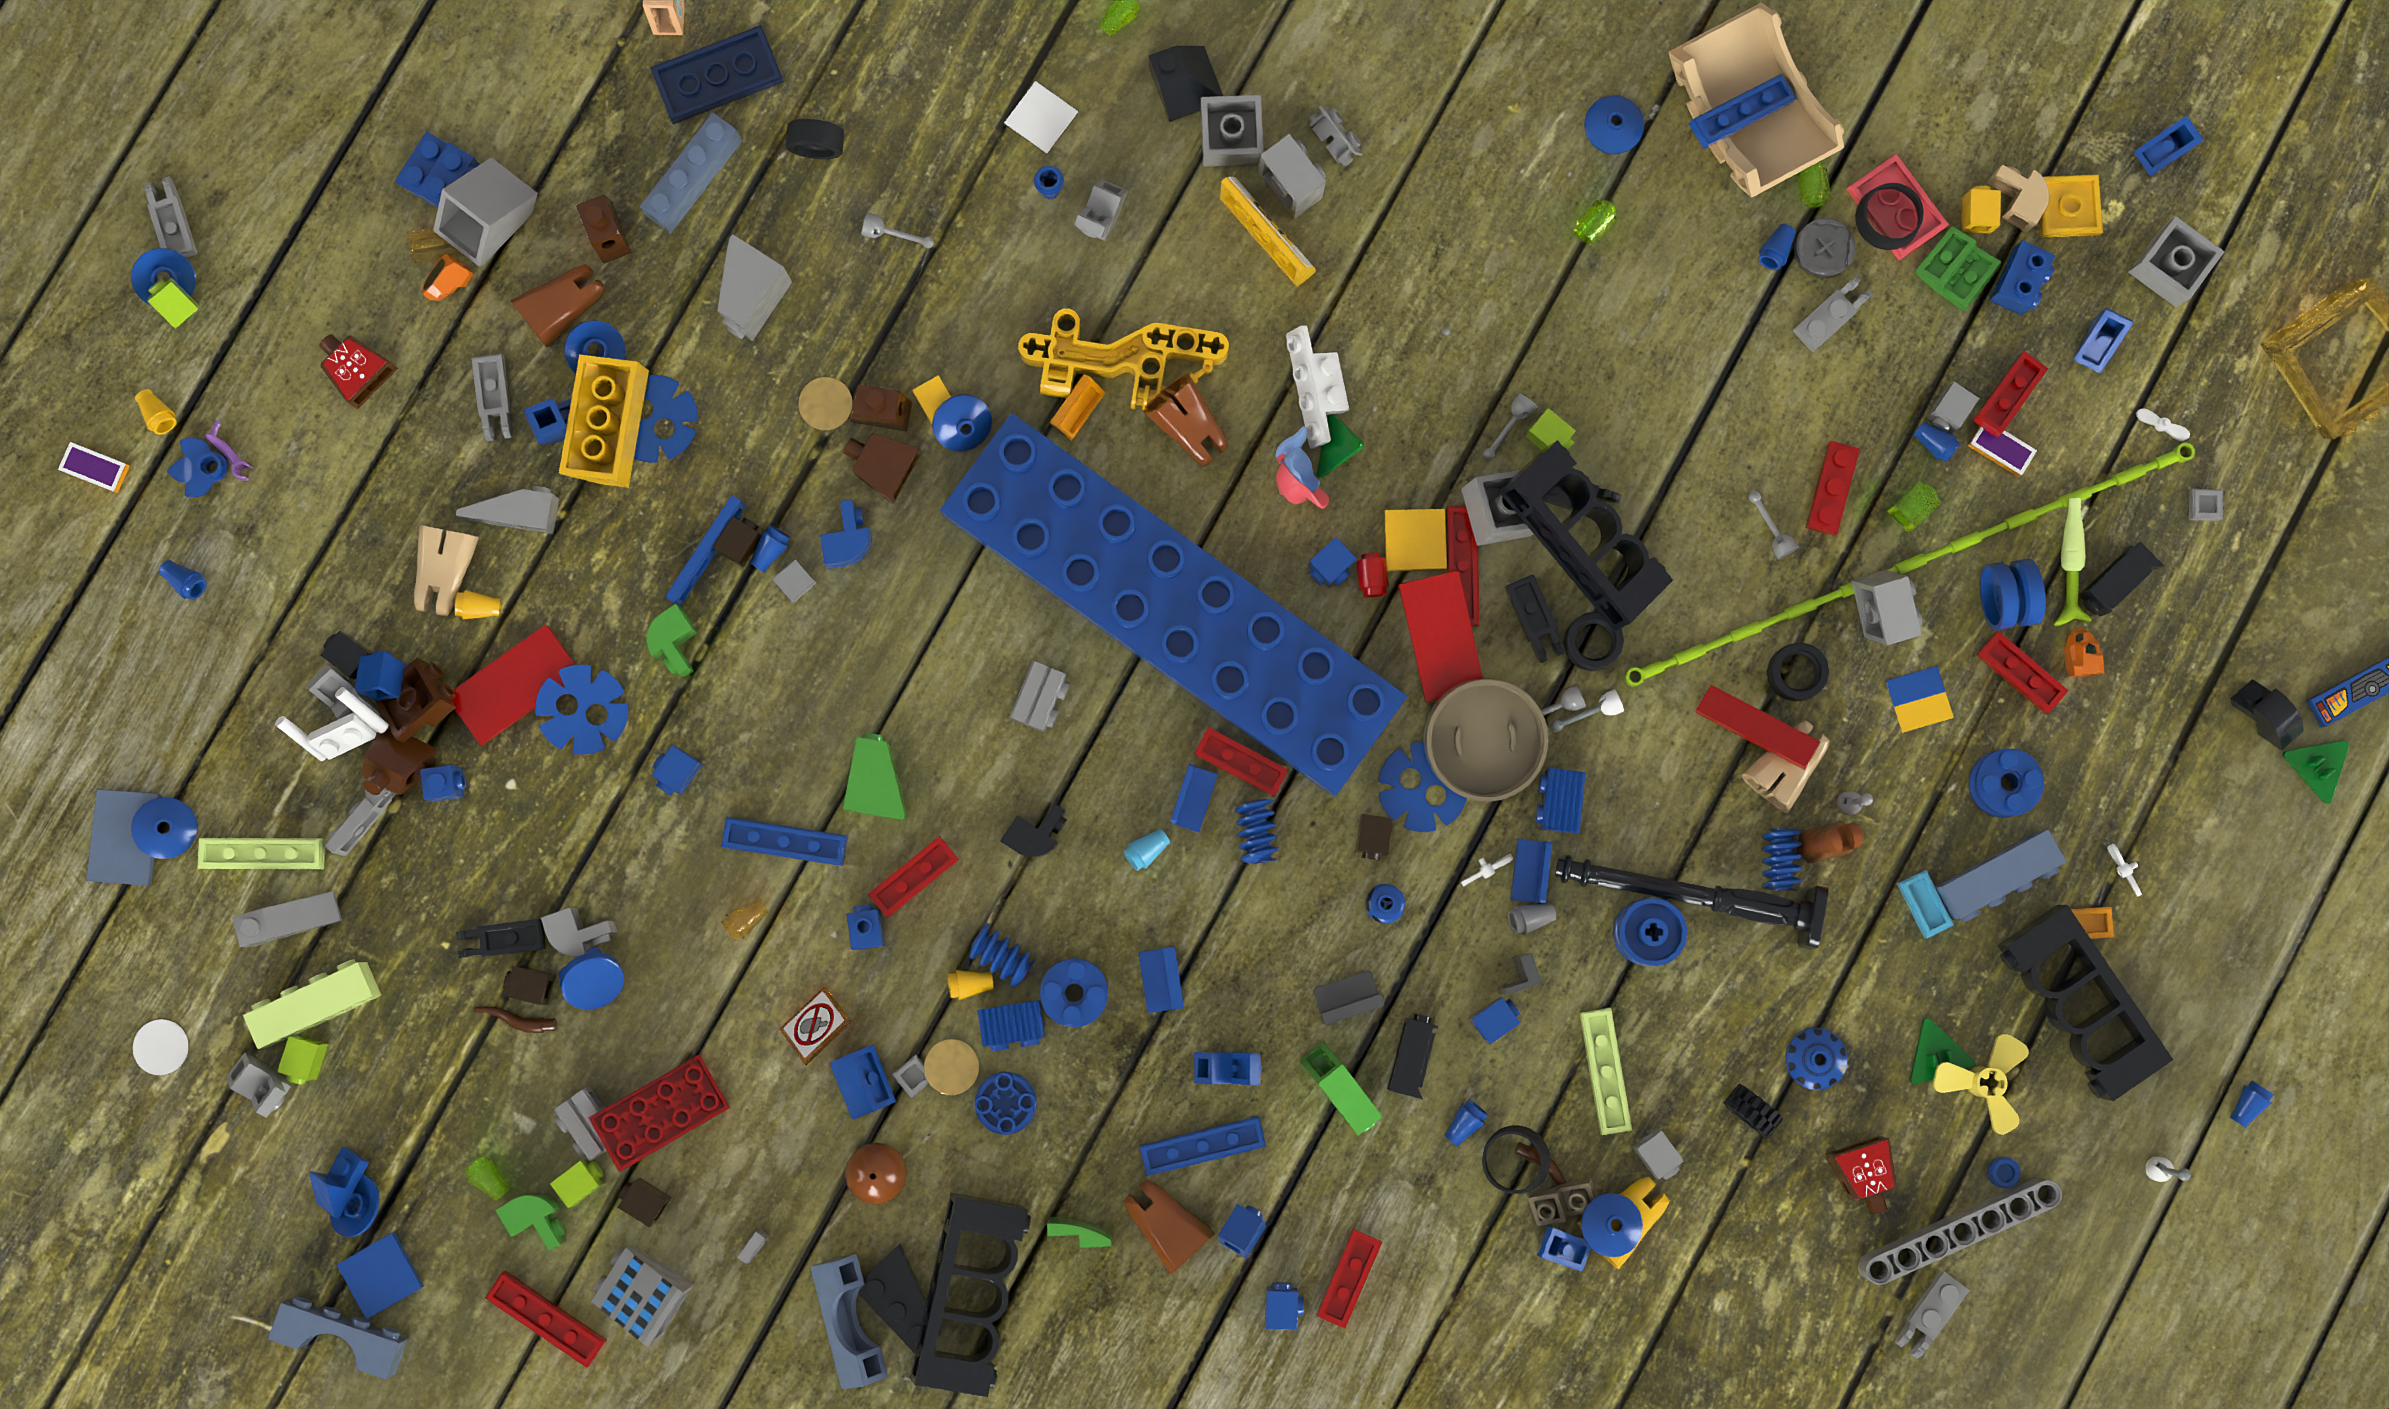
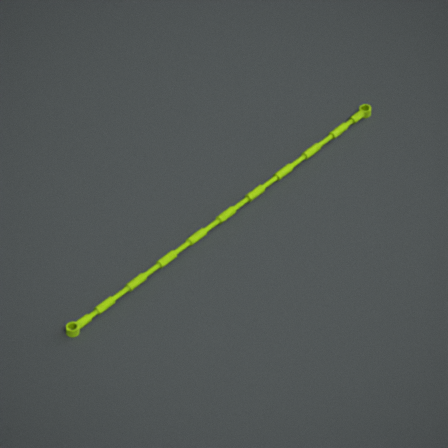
[1624,443,2195,687]

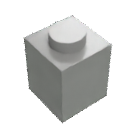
[1926,381,1980,434]
[1632,1129,1684,1180]

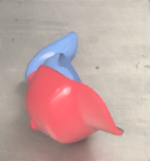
[1276,426,1329,509]

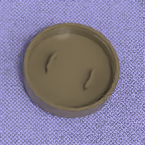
[1423,678,1548,802]

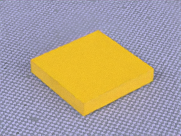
[2039,174,2103,238]
[1384,509,1447,571]

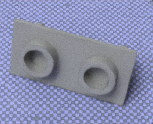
[1309,105,1363,167]

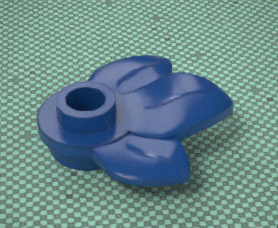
[167,438,229,497]

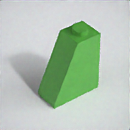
[843,733,908,821]
[1299,1042,1383,1136]

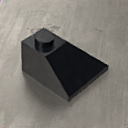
[1148,45,1223,122]

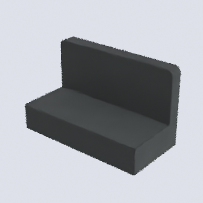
[1497,953,1542,995]
[1313,971,1385,1025]

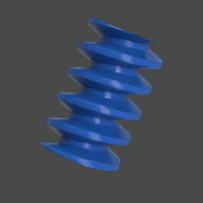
[1235,799,1280,864]
[1762,828,1802,891]
[969,923,1038,988]

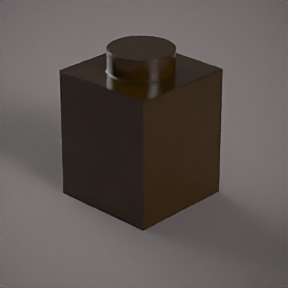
[713,517,761,568]
[1355,814,1393,861]
[503,966,556,1005]
[617,1178,672,1227]

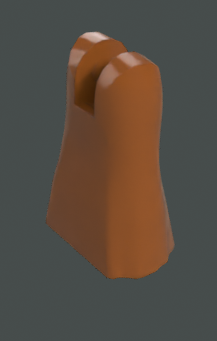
[510,264,605,348]
[1144,374,1228,467]
[1797,821,1864,864]
[1123,1179,1215,1275]

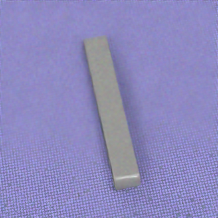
[1858,1178,2062,1285]

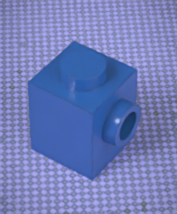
[1308,537,1357,588]
[355,651,405,702]
[651,745,703,795]
[420,765,466,802]
[846,904,885,950]
[1469,997,1520,1044]
[1218,1204,1266,1259]
[1265,1282,1304,1330]

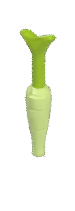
[2052,498,2092,626]

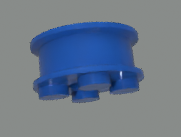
[1968,748,2044,818]
[1040,958,1108,1027]

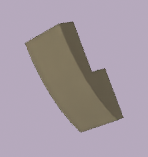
[1528,1178,1597,1226]

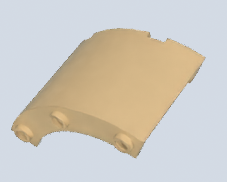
[1668,3,1844,198]

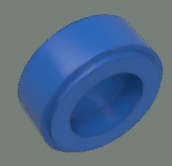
[1987,1157,2021,1189]

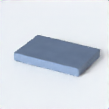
[86,789,162,886]

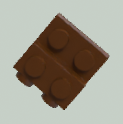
[376,658,456,743]

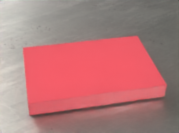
[1846,154,1949,261]

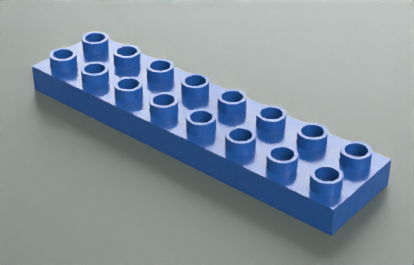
[940,413,1408,797]

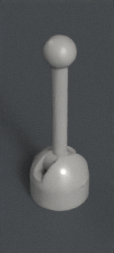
[861,212,934,248]
[1483,393,1538,460]
[1749,491,1799,560]
[1541,685,1586,716]
[1837,791,1873,815]

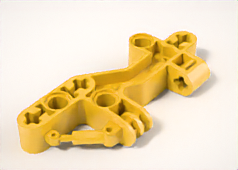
[1018,308,1229,410]

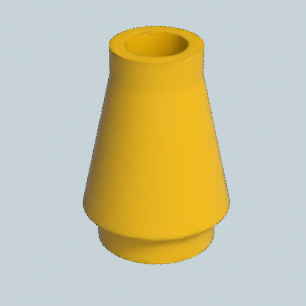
[135,389,177,435]
[455,590,501,620]
[948,970,993,1000]

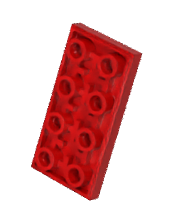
[1398,570,1483,703]
[452,624,576,746]
[588,1054,730,1172]

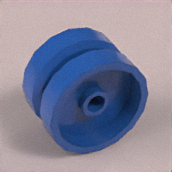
[1979,558,2046,630]
[1612,898,1687,966]

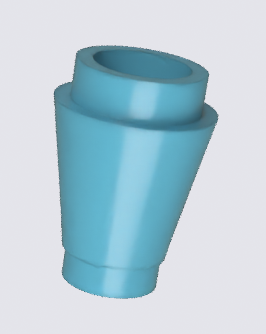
[1123,829,1170,871]

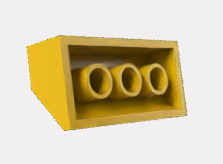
[559,354,649,488]

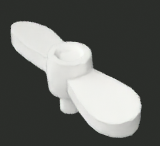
[2136,409,2190,441]
[2107,844,2142,897]
[1461,854,1513,887]

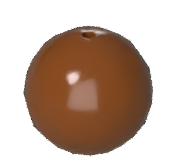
[845,1142,907,1205]

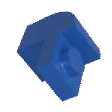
[524,398,572,445]
[820,500,872,569]
[1194,1052,1262,1085]

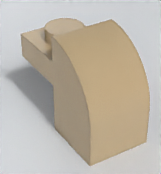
[1987,164,2049,233]

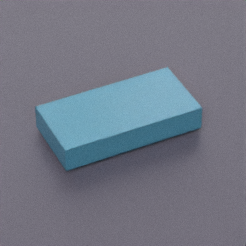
[1897,870,1954,938]

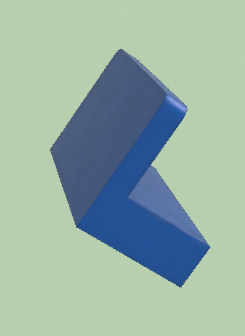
[1170,763,1218,833]
[1510,839,1552,904]
[1139,947,1184,1013]
[830,1045,896,1119]

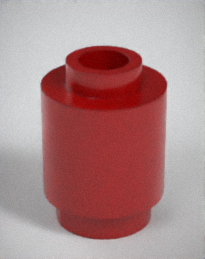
[1356,552,1389,598]

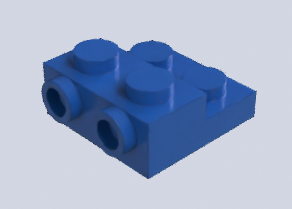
[395,131,480,208]

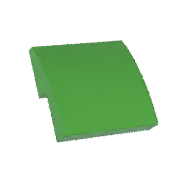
[1916,226,2001,312]
[1047,1217,1113,1248]

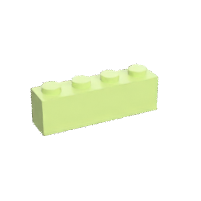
[243,959,382,1049]

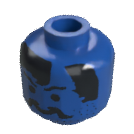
[1364,884,1405,924]

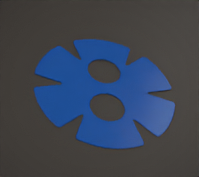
[634,375,698,463]
[535,665,628,754]
[1378,742,1467,832]

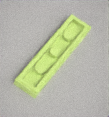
[198,838,325,869]
[1579,1008,1632,1135]

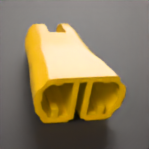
[1577,1177,1670,1269]

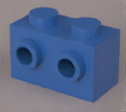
[1989,240,2055,316]

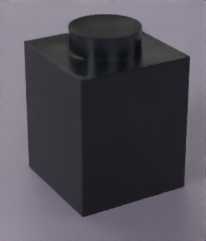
[320,631,373,679]

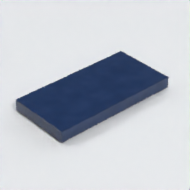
[650,25,784,125]

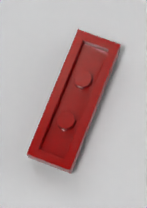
[1973,351,2048,438]
[1805,441,1860,536]
[1976,631,2069,714]
[1194,727,1289,797]
[868,836,959,918]
[1316,1228,1382,1329]

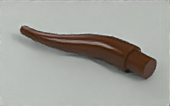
[474,1006,557,1033]
[1515,1142,1567,1185]

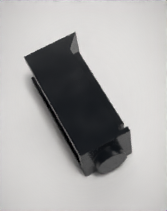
[2079,541,2164,616]
[1387,1013,1438,1099]

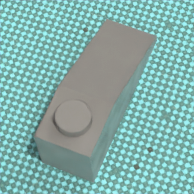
[456,486,559,534]
[232,891,342,947]

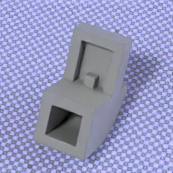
[1074,178,1129,241]
[306,664,381,719]
[541,907,617,956]
[226,1052,292,1118]

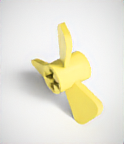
[1933,1034,2029,1135]

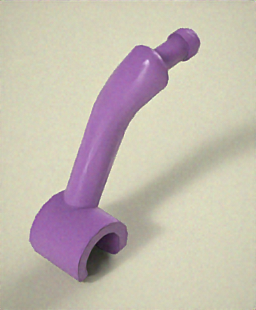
[206,420,253,481]

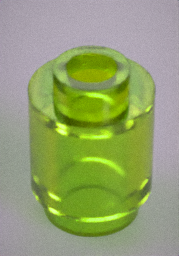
[1797,161,1831,208]
[1574,200,1618,245]

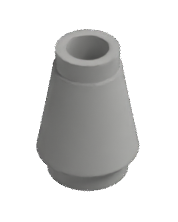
[1508,903,1556,935]

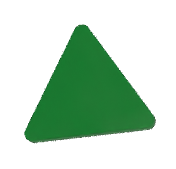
[1316,414,1364,479]
[2283,740,2350,804]
[1910,1018,1976,1085]

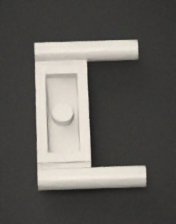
[275,687,389,761]

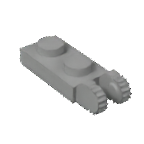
[144,176,198,258]
[1793,276,1873,353]
[471,353,513,441]
[325,788,396,856]
[1895,1270,1970,1359]

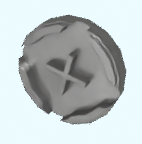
[1794,218,1855,279]

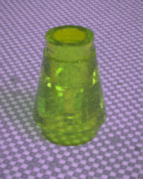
[1098,0,1141,37]
[463,1155,509,1201]

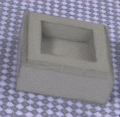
[2189,489,2223,521]
[772,560,816,603]
[892,1054,929,1098]
[737,1228,769,1264]

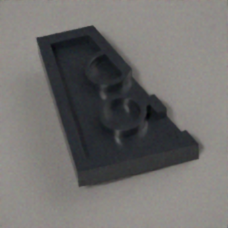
[858,1244,941,1354]

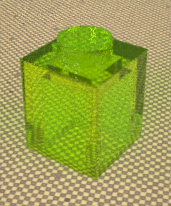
[1887,481,1942,532]

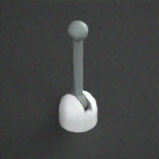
[1551,689,1624,732]
[2145,1156,2191,1182]

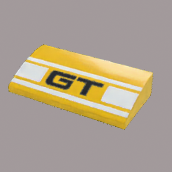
[1220,177,1316,288]

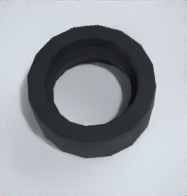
[785,119,844,159]
[1563,612,1624,671]
[1767,642,1829,702]

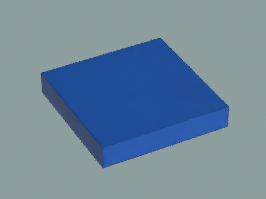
[337,1232,424,1319]

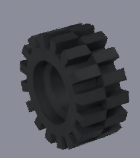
[1723,1083,1784,1139]

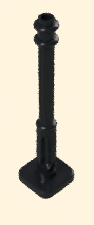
[1555,855,1829,950]

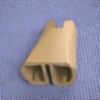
[414,525,479,616]
[1741,720,1830,813]

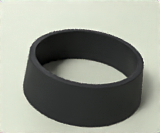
[1855,183,1924,250]
[1482,1125,1550,1194]

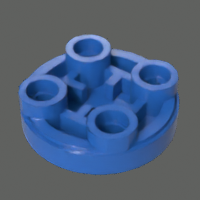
[559,948,624,1010]
[974,1072,1037,1135]

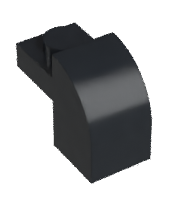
[2230,679,2304,750]
[1000,804,1067,857]

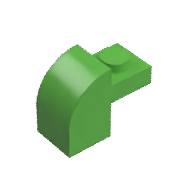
[646,604,698,677]
[495,1193,567,1251]

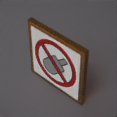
[779,987,852,1066]

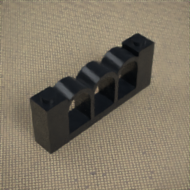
[1499,440,1673,631]
[1997,905,2173,1101]
[910,1192,1031,1397]

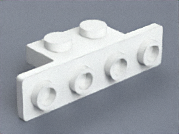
[1286,325,1349,449]

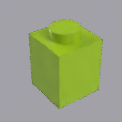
[148,277,198,329]
[1525,408,1576,450]
[277,1035,328,1085]
[550,1158,605,1209]

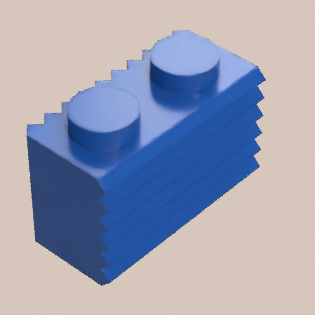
[1535,768,1586,834]
[977,1000,1045,1052]

